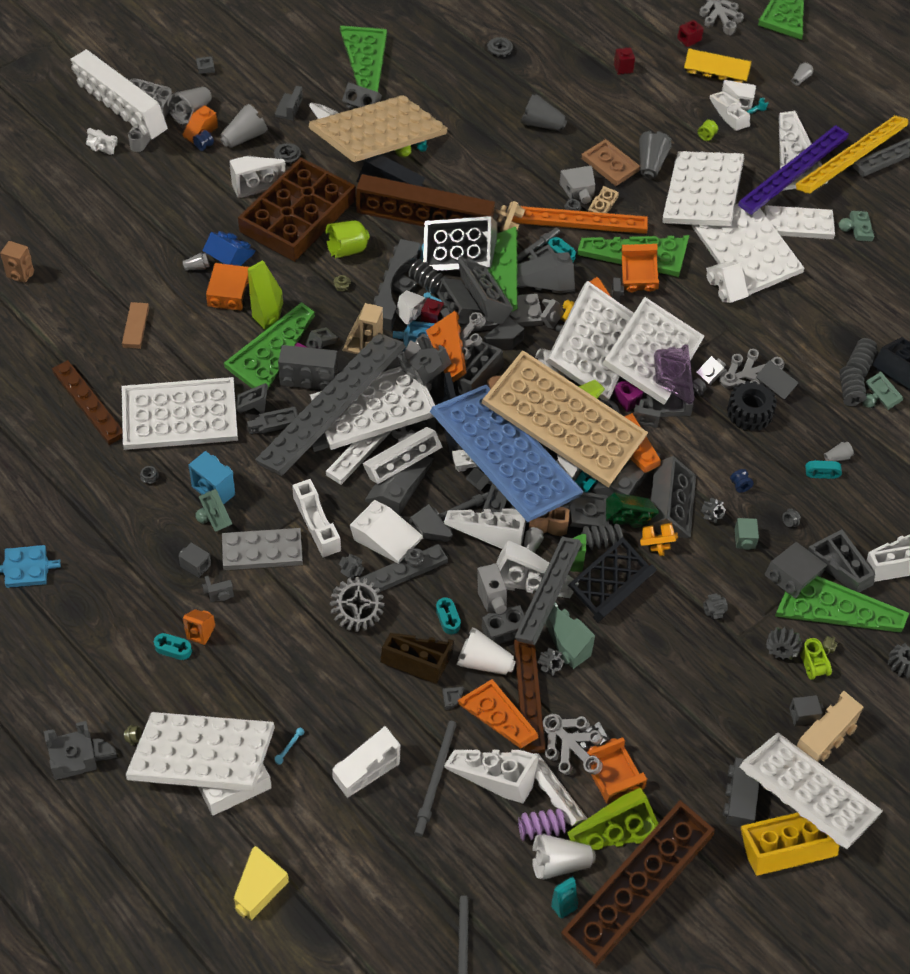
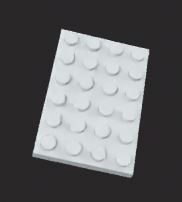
[663,151,744,226]
[692,203,804,295]
[546,281,634,401]
[602,297,704,405]
[310,366,435,450]
[122,377,238,450]
[126,712,275,791]
[740,733,883,849]

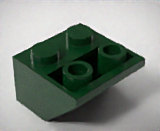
[606,492,658,528]

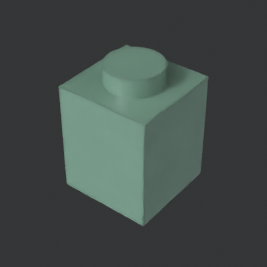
[734,518,759,550]

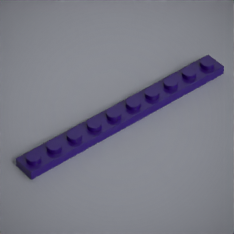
[738,125,849,215]

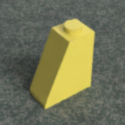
[234,846,289,920]

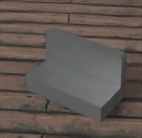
[275,86,303,121]
[756,360,798,399]

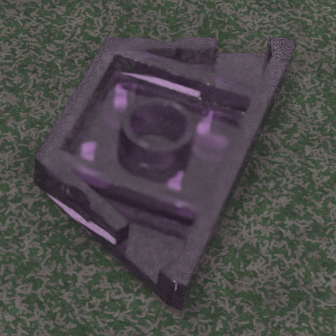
[653,344,694,404]

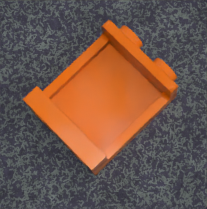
[621,244,659,292]
[206,263,250,310]
[587,737,647,804]

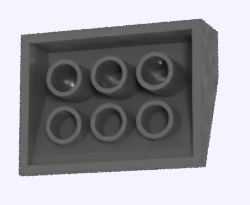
[423,216,497,271]

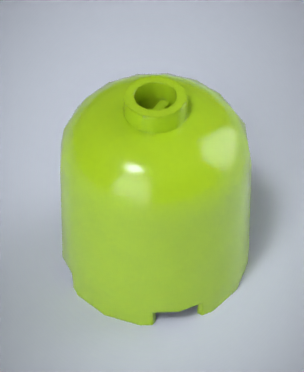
[326,221,369,258]

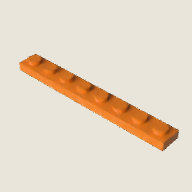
[512,206,648,234]

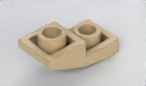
[588,186,619,213]

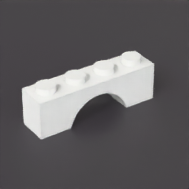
[292,479,341,557]

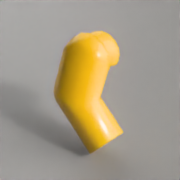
[561,300,574,322]

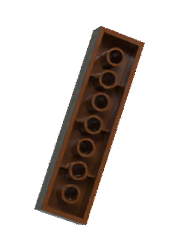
[356,174,495,227]
[561,800,715,969]

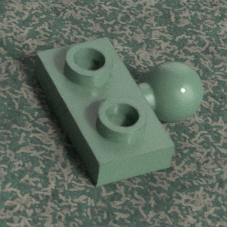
[839,211,874,241]
[862,372,903,410]
[195,489,232,532]

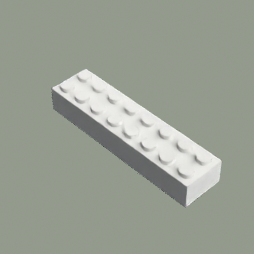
[71,49,168,139]

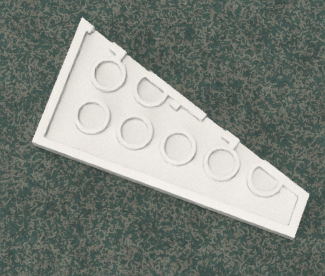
[779,111,829,191]

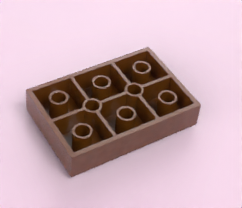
[238,157,356,262]

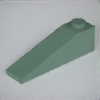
[545,602,595,669]

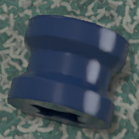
[193,130,214,151]
[730,469,754,493]

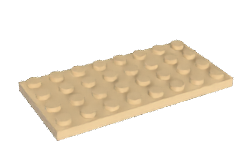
[308,96,448,162]
[481,350,648,488]

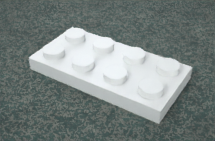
[764,205,835,239]

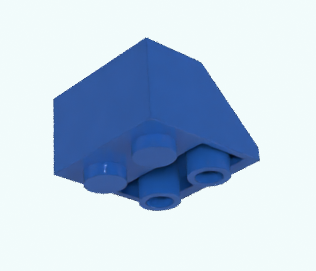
[202,231,255,266]

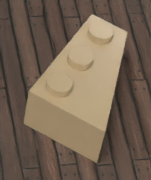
[342,303,383,354]
[797,691,863,762]

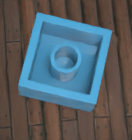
[188,451,235,504]

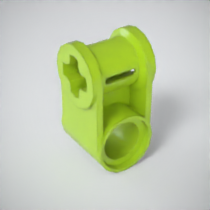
[800,638,832,680]

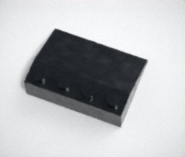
[872,337,910,391]

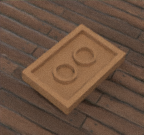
[581,139,640,186]

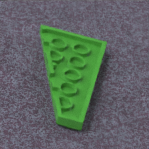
[758,0,804,40]
[340,26,387,92]
[487,227,518,312]
[577,235,689,277]
[224,302,315,389]
[775,576,909,632]

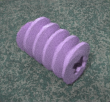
[518,808,565,841]

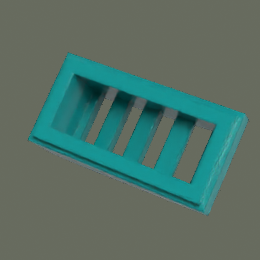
[551,877,578,918]

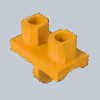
[640,523,678,556]

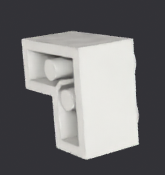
[706,262,749,303]

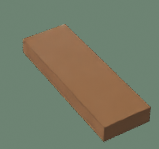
[122,302,149,349]

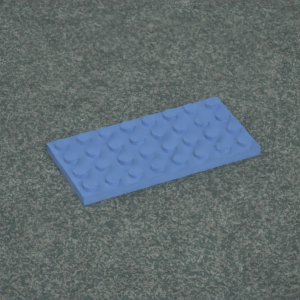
[430,385,583,522]

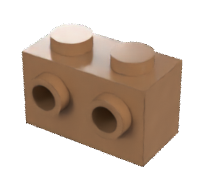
[0,241,34,283]

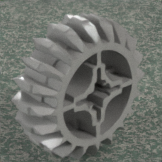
[330,577,384,632]

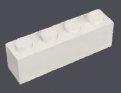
[363,427,442,484]

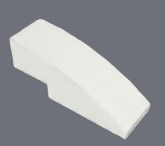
[710,91,750,131]

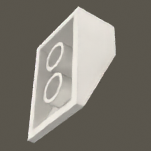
[230,156,285,198]
[350,500,423,564]

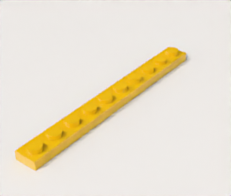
[796,116,908,193]

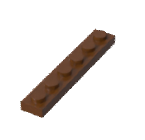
[52,360,123,445]
[514,640,545,754]

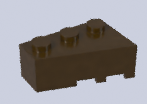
[380,633,454,684]

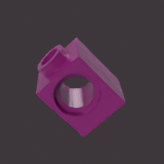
[613,380,643,412]

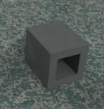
[179,542,211,578]
[789,695,824,726]

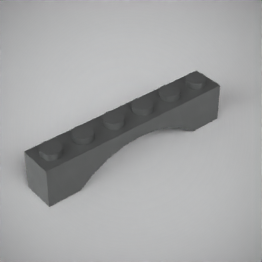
[373,239,421,331]

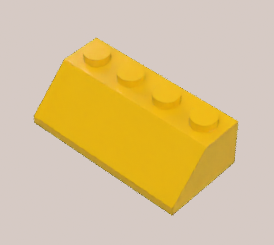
[684,49,751,83]
[741,812,839,876]

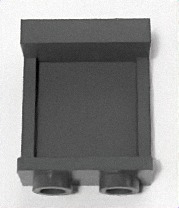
[641,376,693,417]
[765,542,827,598]

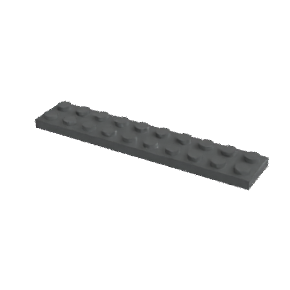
[255,333,406,476]

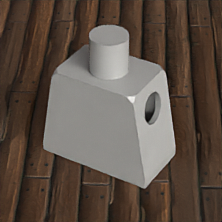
[560,166,595,204]
[477,563,507,614]

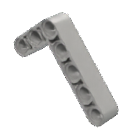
[128,79,172,152]

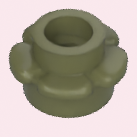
[333,275,351,291]
[822,636,837,655]
[124,725,142,746]

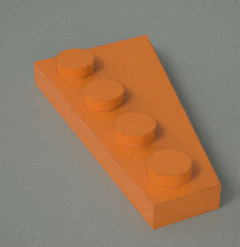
[425,311,467,382]
[625,413,661,473]
[458,679,538,749]

